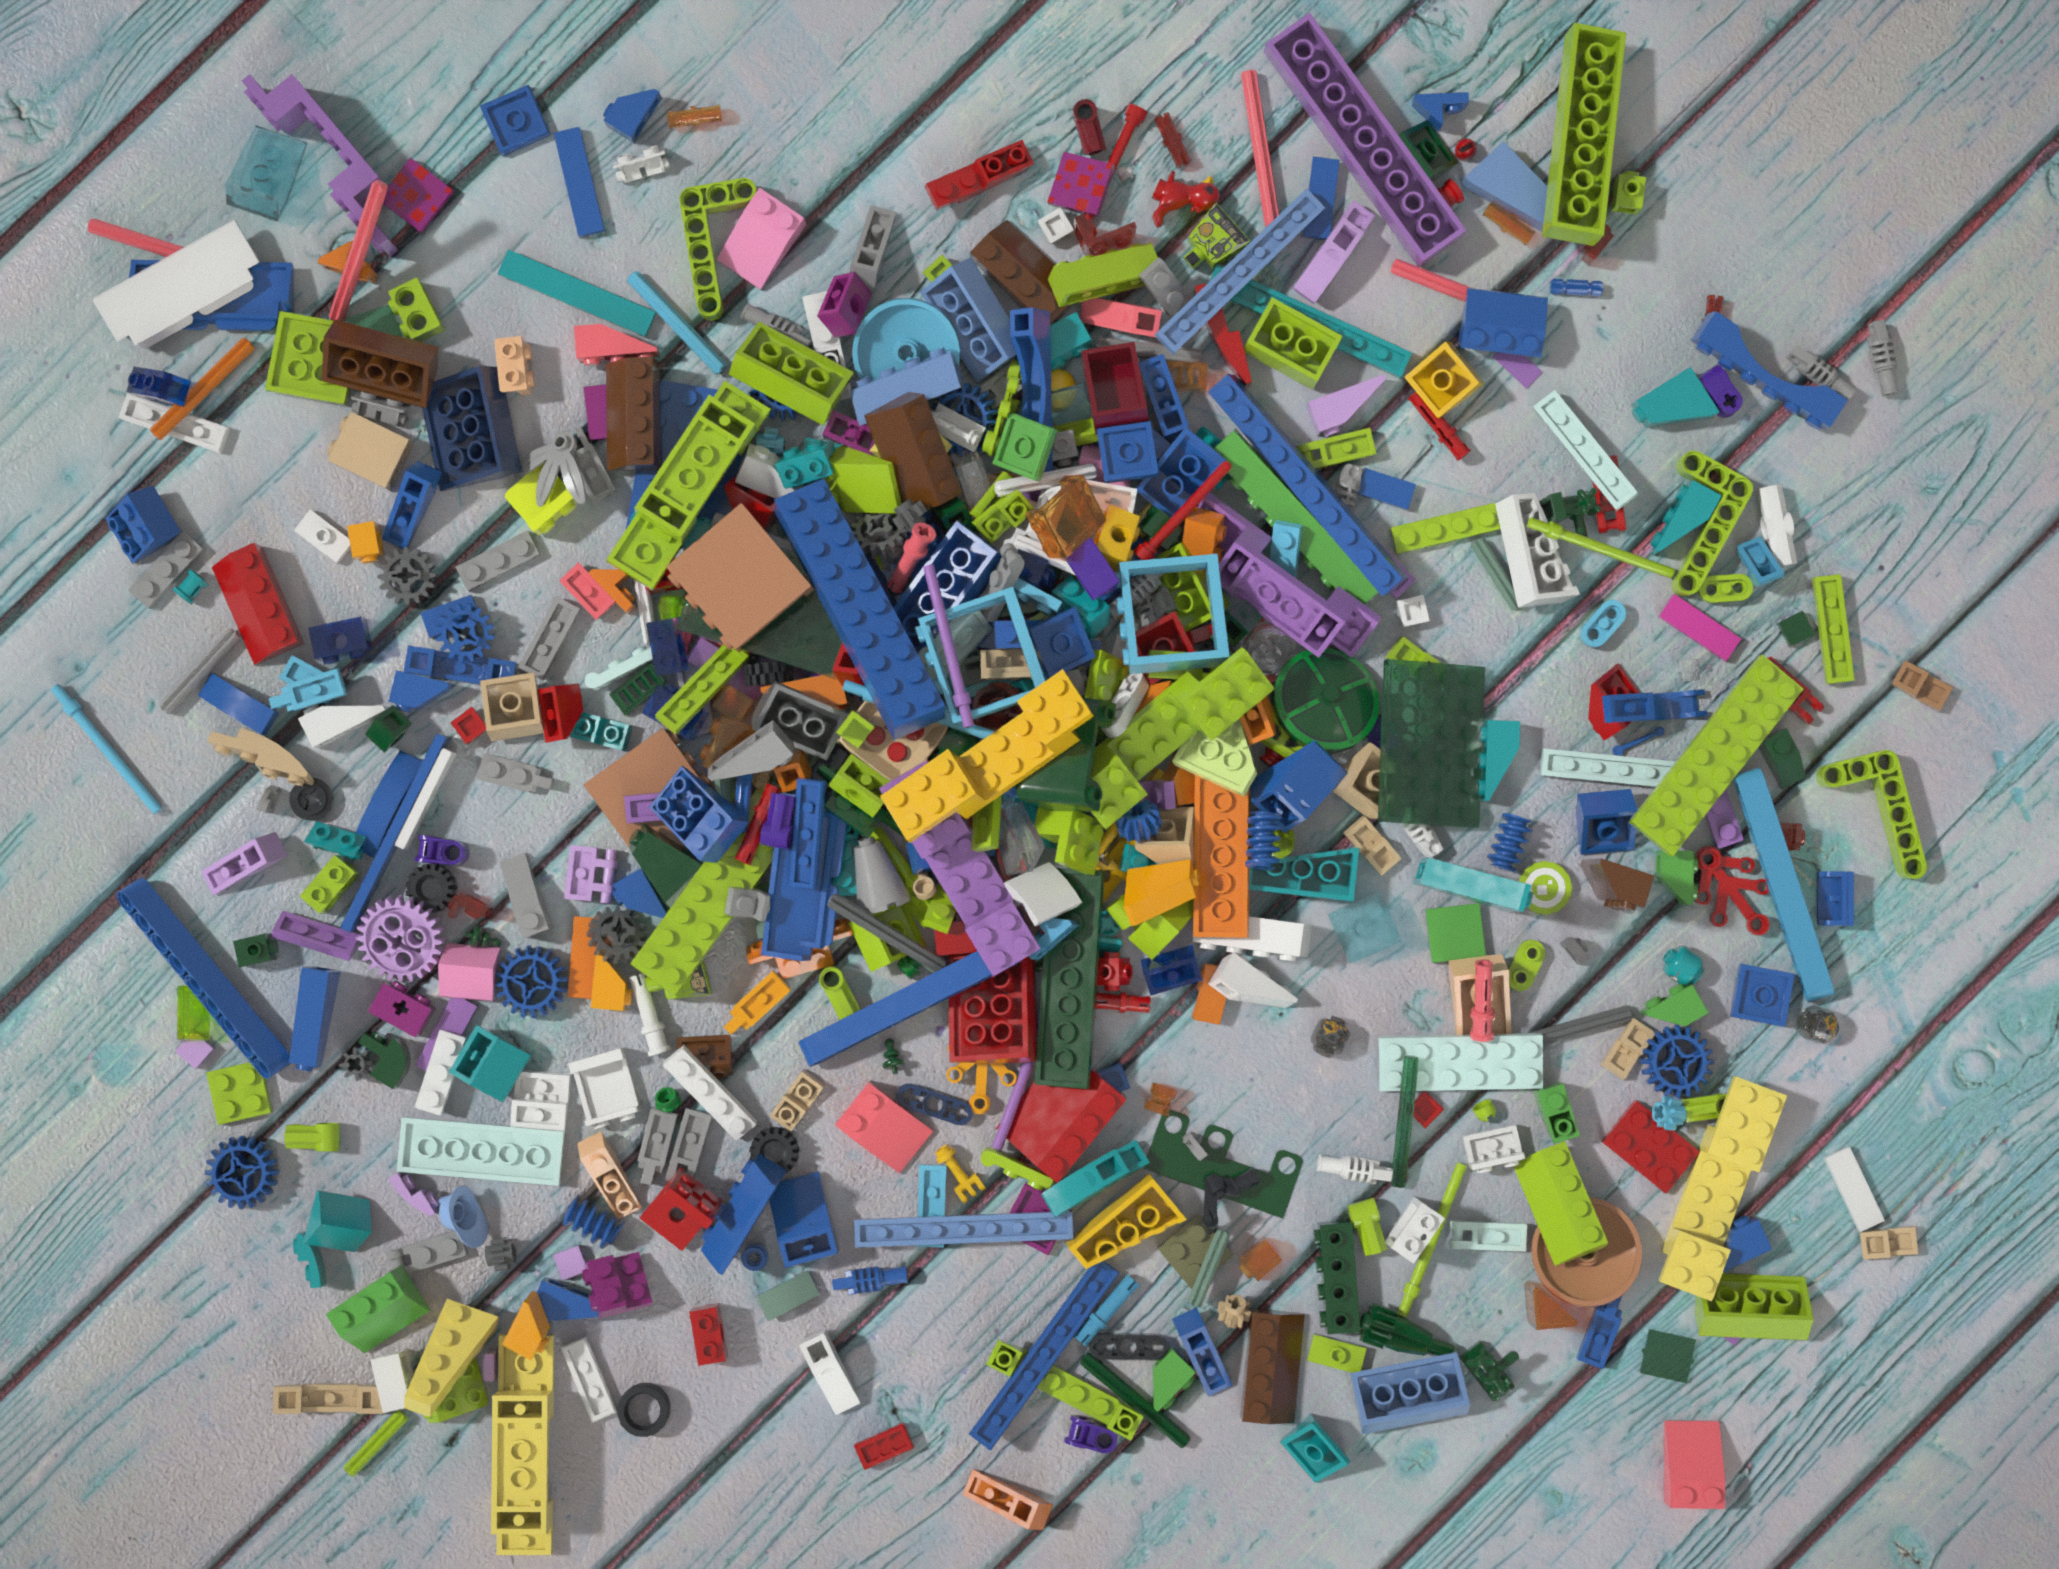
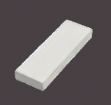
[1823,1146,1885,1232]
[561,1336,618,1423]

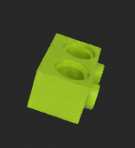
[388,277,445,342]
[299,855,362,914]

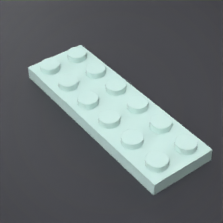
[1378,1033,1543,1092]
[397,1117,565,1186]

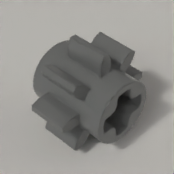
[892,498,927,532]
[339,1047,375,1081]
[485,1237,517,1272]

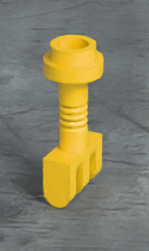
[935,1144,986,1204]

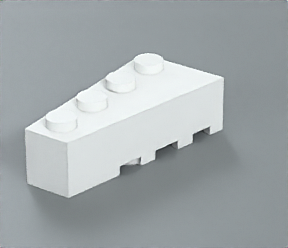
[1495,493,1580,608]
[1193,916,1312,961]

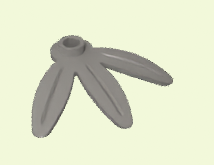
[514,431,586,507]

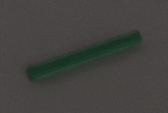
[1391,1055,1419,1188]

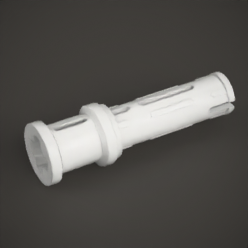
[629,973,672,1057]

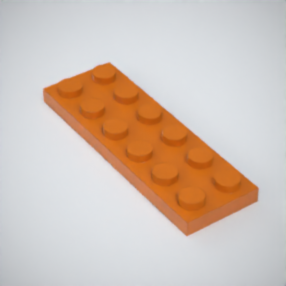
[1193,775,1250,938]

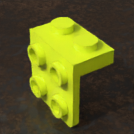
[505,463,577,536]

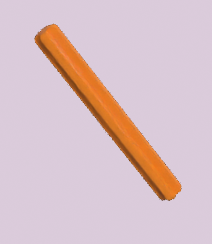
[150,338,254,440]

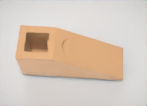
[577,1131,642,1220]

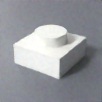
[1037,207,1074,245]
[1396,595,1430,628]

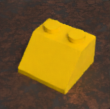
[1405,342,1485,418]

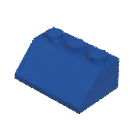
[1458,287,1548,358]

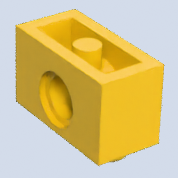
[1094,504,1140,572]

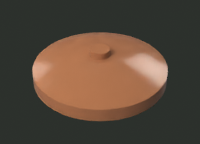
[1531,1197,1642,1307]

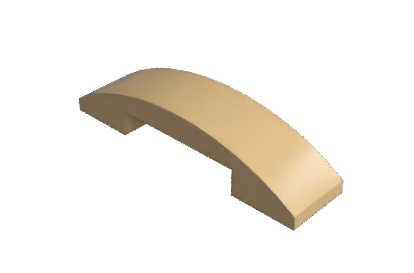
[273,1383,384,1414]

